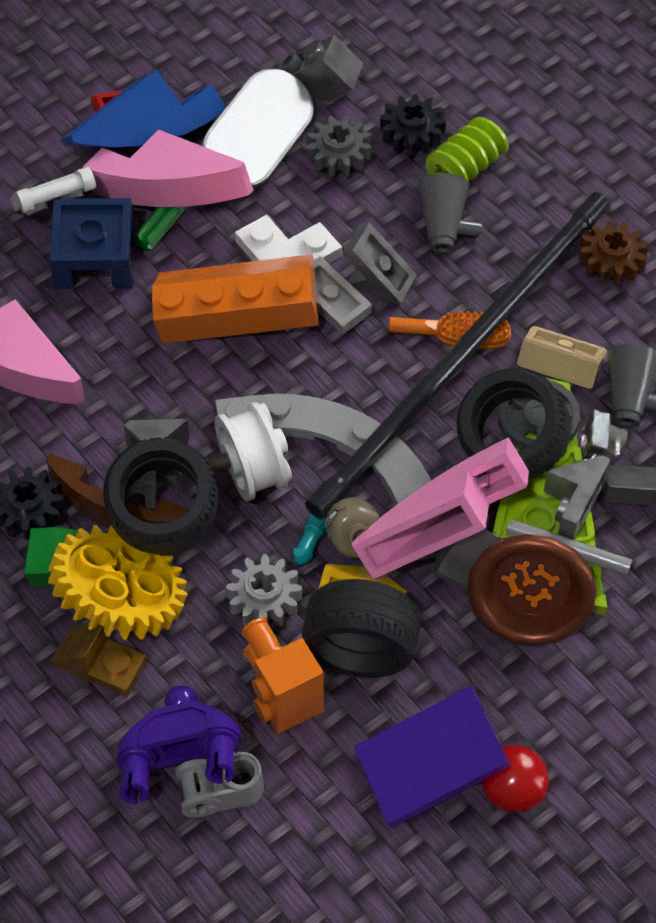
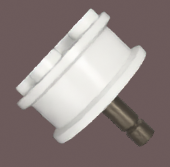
[189,402,293,502]

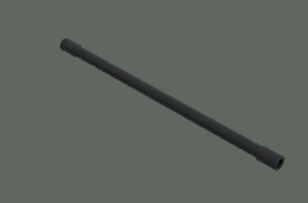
[305,192,610,520]

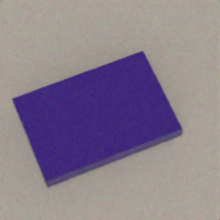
[354,685,511,828]

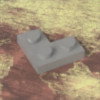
[284,256,372,335]

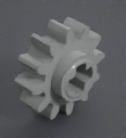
[226,554,302,627]

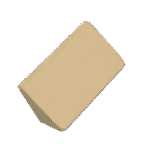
[517,326,607,389]

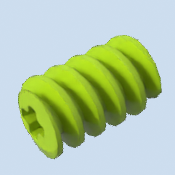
[426,117,509,182]

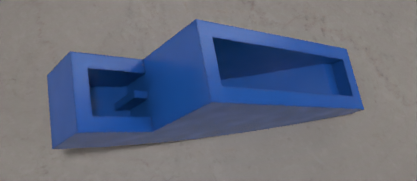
[60,69,227,150]

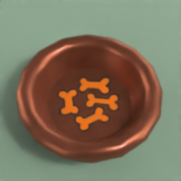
[466,534,597,646]

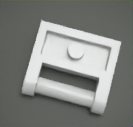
[10,166,96,216]

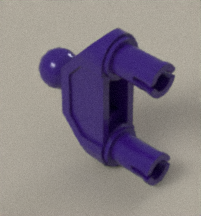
[116,685,242,804]

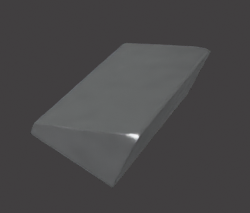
[604,465,656,506]

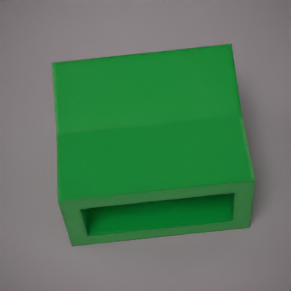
[24,527,78,587]

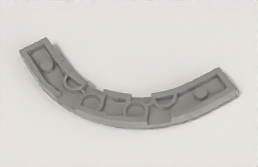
[216,394,437,561]

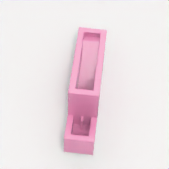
[83,129,253,207]
[0,299,85,405]
[352,437,529,579]

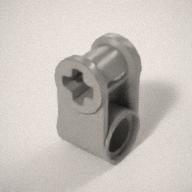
[175,752,264,818]

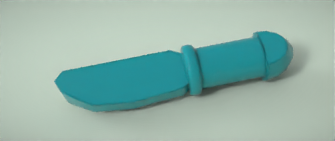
[293,514,326,565]

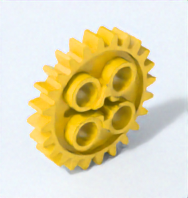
[48,525,188,640]

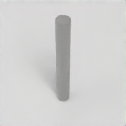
[506,519,633,575]

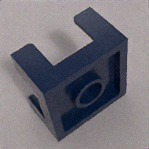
[50,198,135,289]

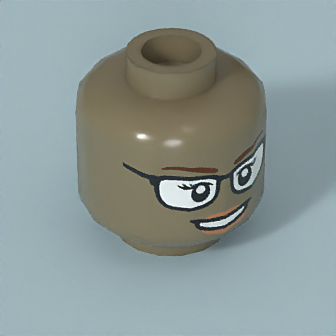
[325,497,380,558]

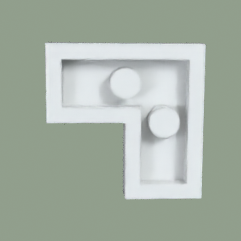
[235,215,342,264]

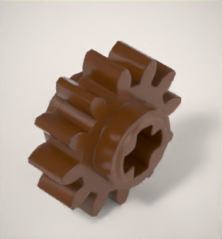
[579,220,649,286]

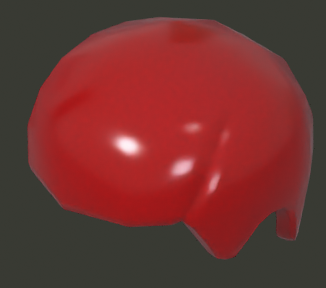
[481,745,549,813]

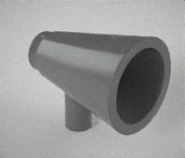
[418,173,482,253]
[607,344,656,427]

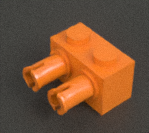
[242,617,324,735]

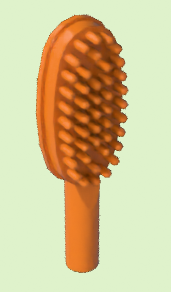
[389,311,511,349]

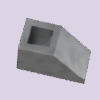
[279,35,364,101]

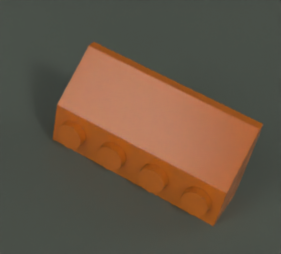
[152,254,318,344]

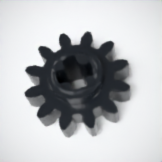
[380,94,446,156]
[0,467,66,540]

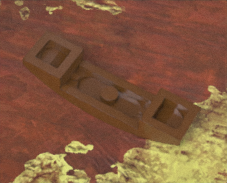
[46,453,188,529]

